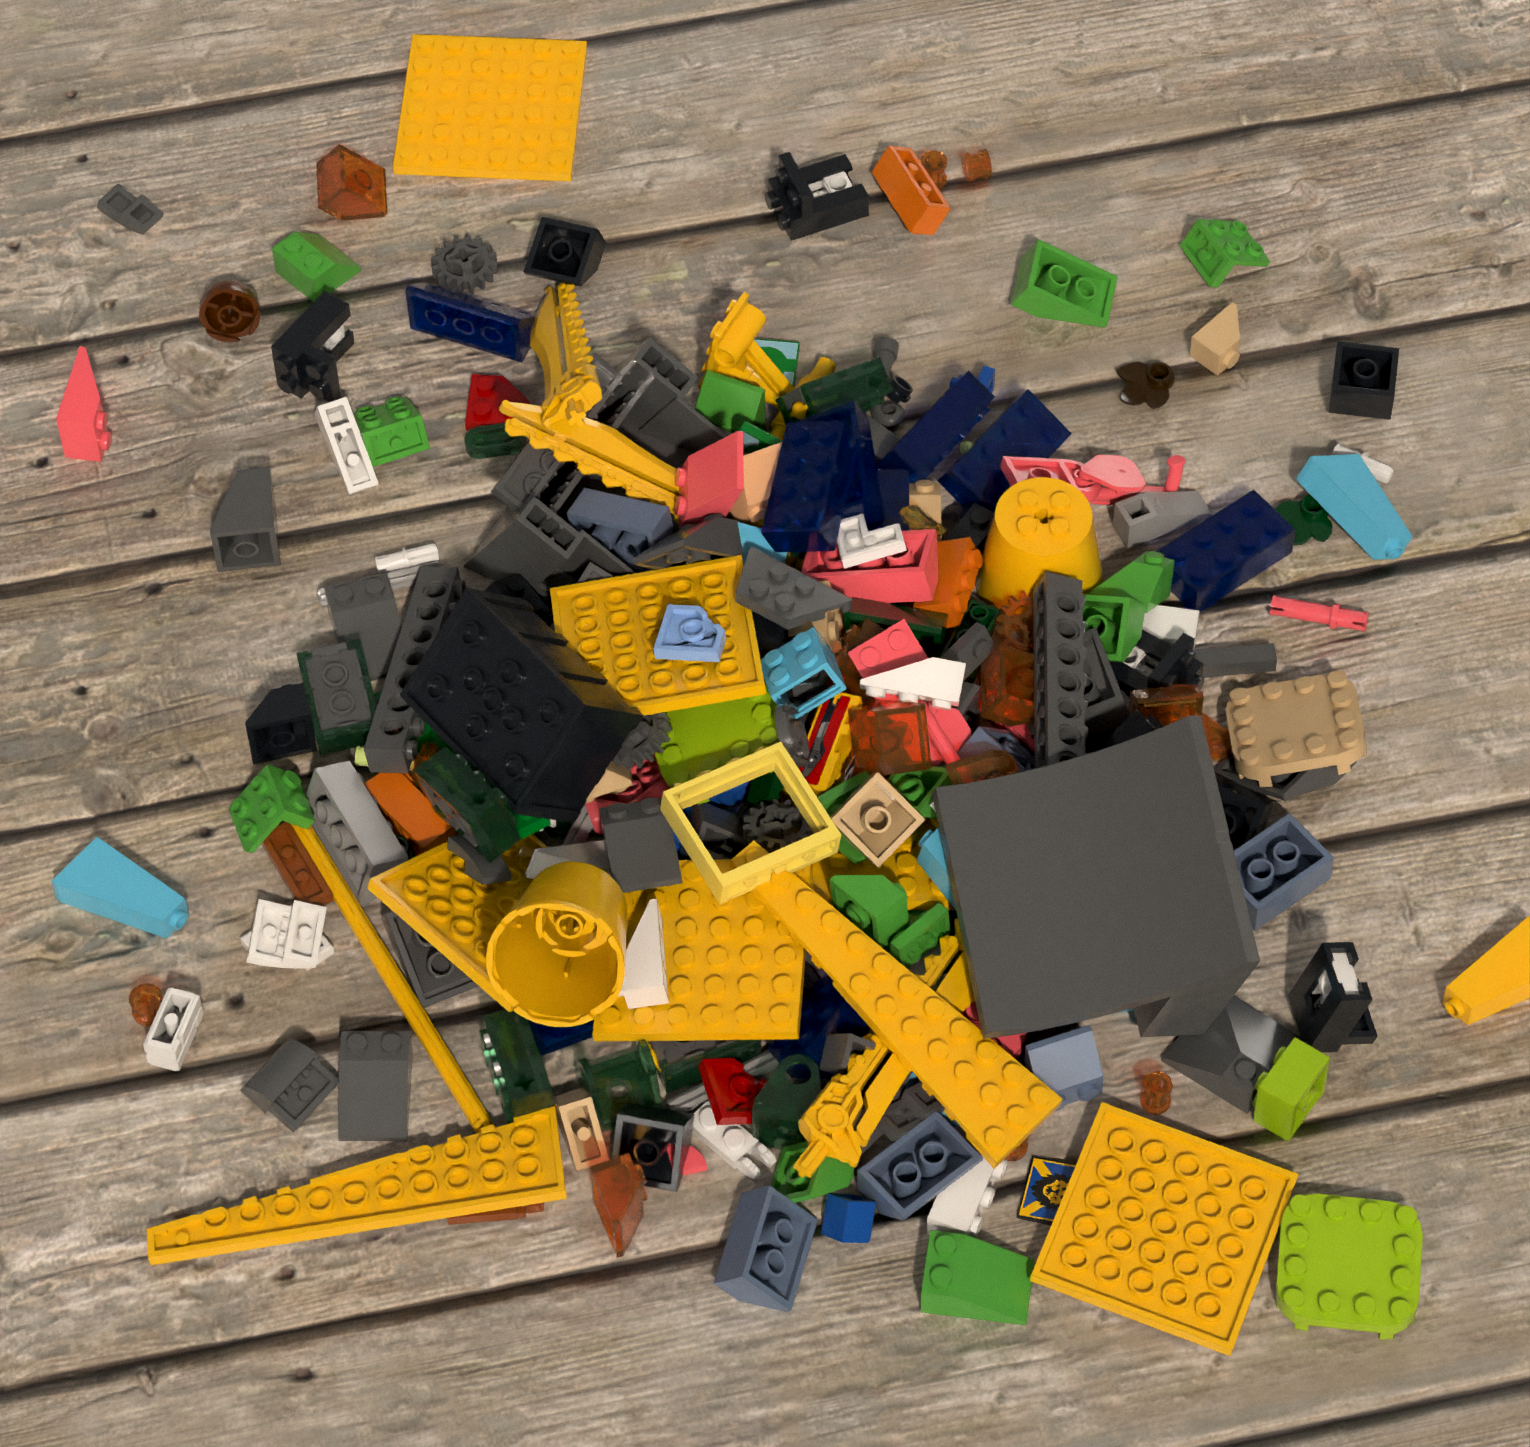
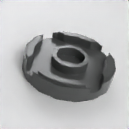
[775,702,809,768]

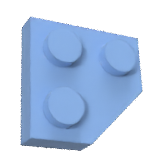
[653,604,727,662]

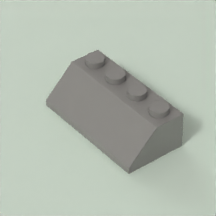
[306,760,408,908]

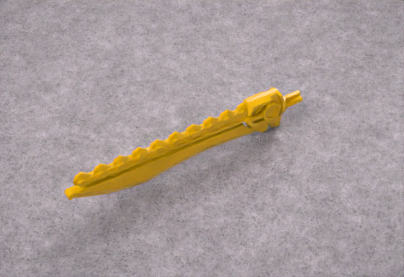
[530,283,602,427]
[499,400,807,568]
[793,918,975,1178]

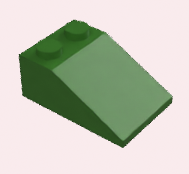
[1010,239,1118,328]
[921,1230,1034,1325]

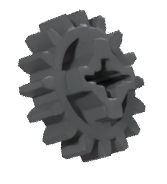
[431,235,498,295]
[613,712,672,770]
[743,799,814,853]

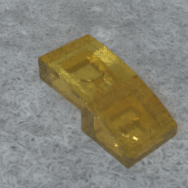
[899,505,947,539]

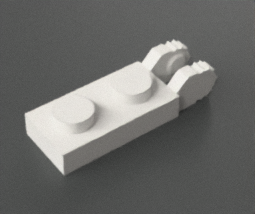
[692,1100,777,1181]

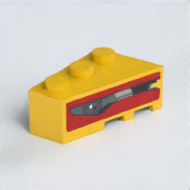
[799,689,872,797]

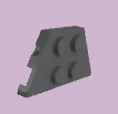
[735,547,852,630]

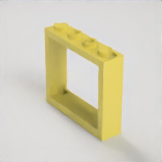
[660,741,842,904]

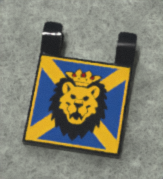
[1017,1156,1076,1226]

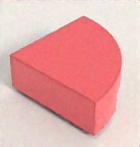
[667,1143,707,1176]

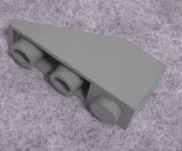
[1113,491,1212,549]

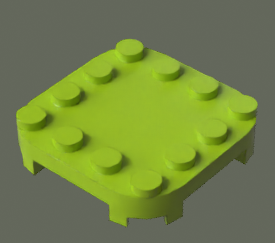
[652,676,779,805]
[1275,1194,1423,1339]

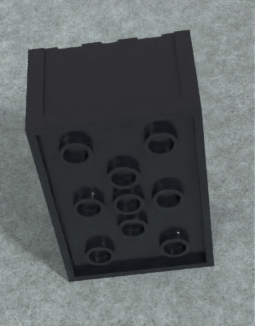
[400,588,644,823]

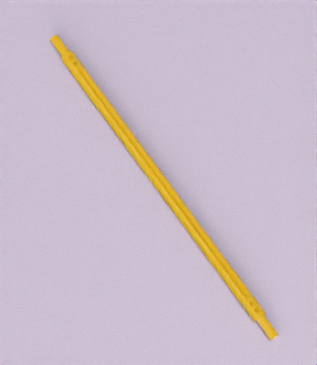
[290,824,496,1133]

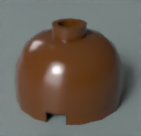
[199,279,260,342]

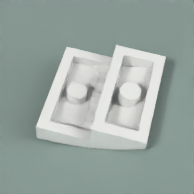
[246,899,327,969]

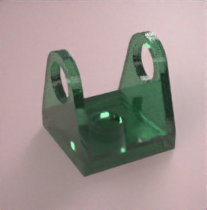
[575,1039,663,1132]
[752,1054,821,1150]

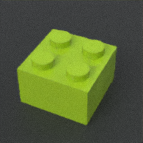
[1252,1037,1330,1142]

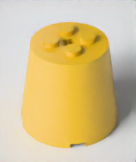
[976,477,1104,635]
[486,861,627,1027]

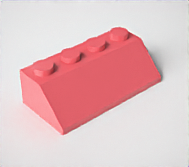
[801,529,938,604]

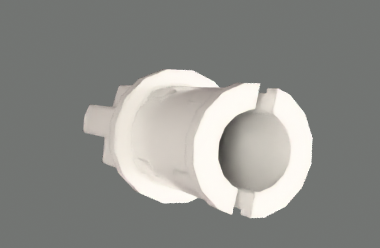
[1331,443,1393,483]
[375,543,439,574]

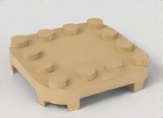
[1226,671,1367,787]

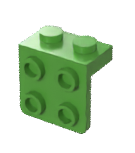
[229,764,315,853]

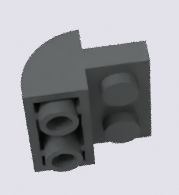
[240,1039,339,1133]

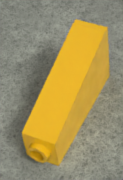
[1443,916,1530,1026]

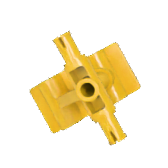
[698,292,836,441]

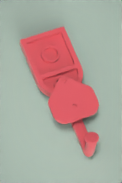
[1000,455,1186,505]
[847,619,974,784]

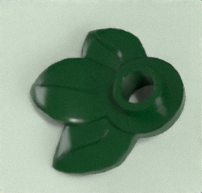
[1270,494,1333,545]

